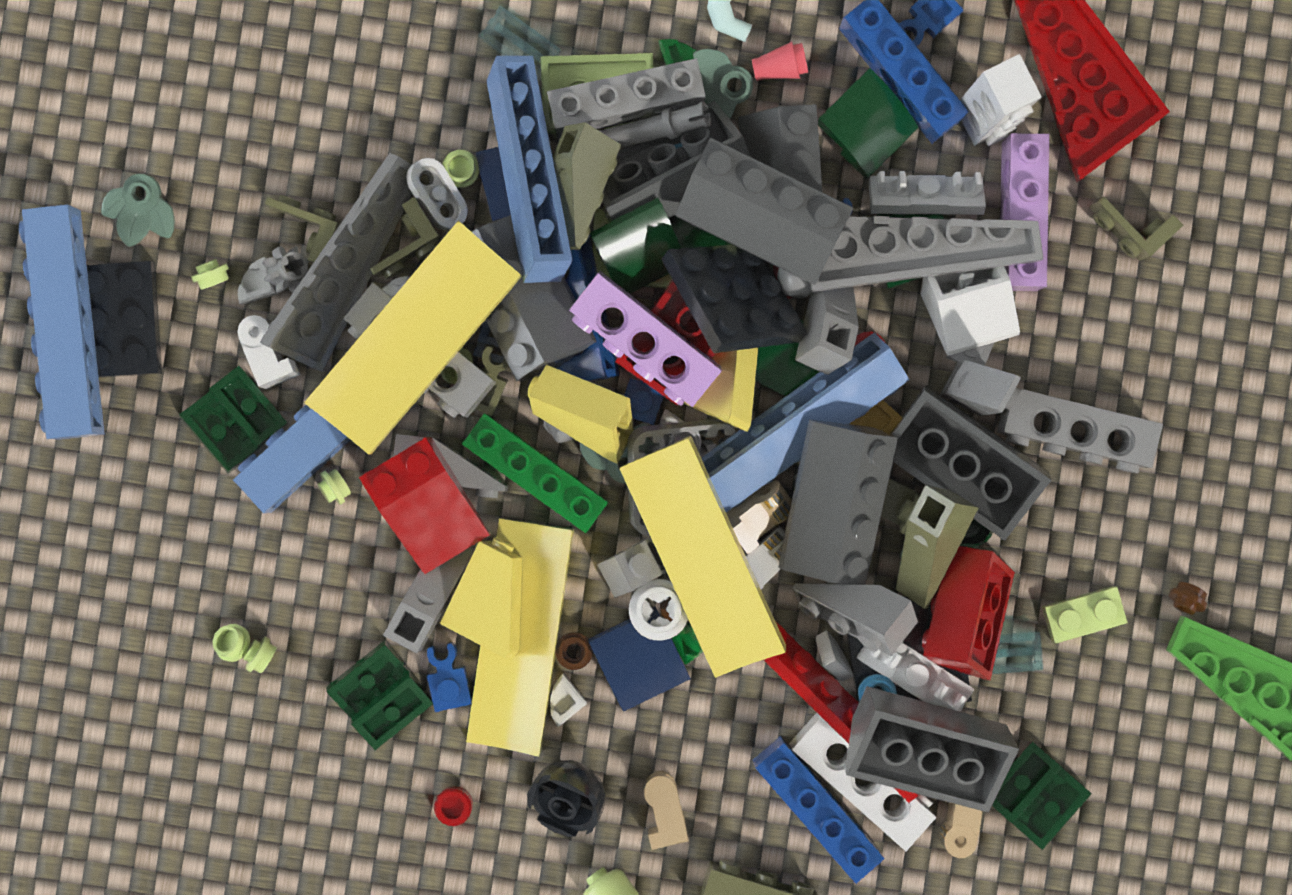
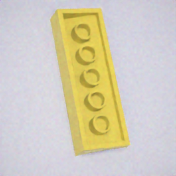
[304,221,522,455]
[620,435,786,678]
[466,518,574,757]

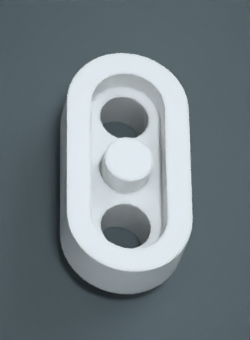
[406,158,468,230]

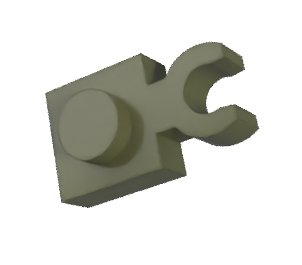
[475,344,509,416]

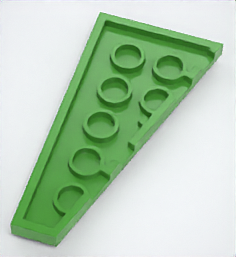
[1166,616,1292,762]

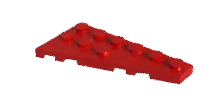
[1014,0,1170,182]

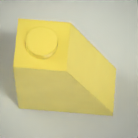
[684,348,758,432]
[527,365,634,464]
[440,537,522,659]

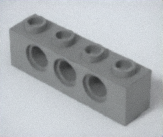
[547,58,705,138]
[343,282,496,418]
[997,388,1163,474]

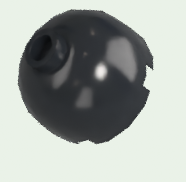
[527,760,605,837]

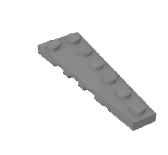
[260,153,423,372]
[810,215,1044,292]

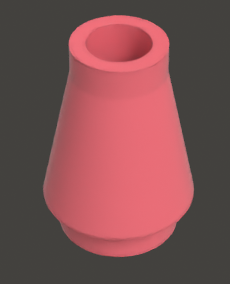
[752,41,809,81]

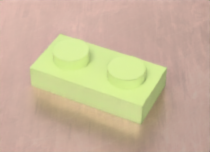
[1042,586,1128,644]

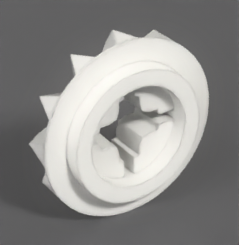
[629,579,688,640]

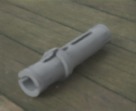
[599,102,711,149]

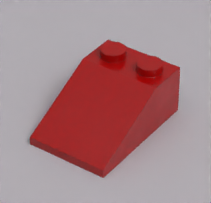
[359,437,491,575]

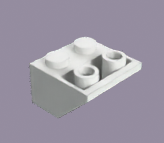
[921,266,1020,356]

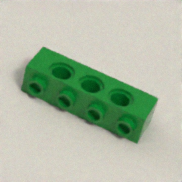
[462,413,609,533]

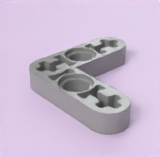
[627,419,736,536]

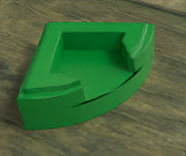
[658,39,697,65]
[672,622,703,665]

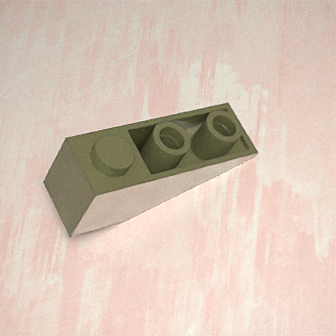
[553,122,621,250]
[896,485,979,609]
[700,859,818,895]

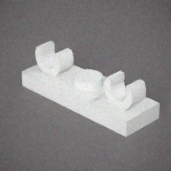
[869,171,986,215]
[856,642,974,711]

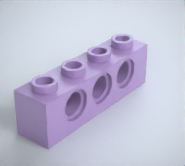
[1000,133,1049,291]
[569,271,722,407]

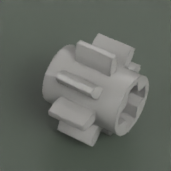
[262,246,310,293]

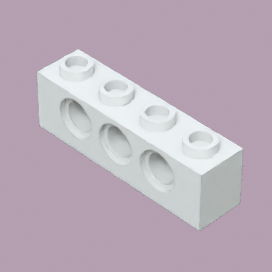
[960,54,1042,146]
[789,713,937,851]

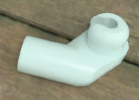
[707,0,752,42]

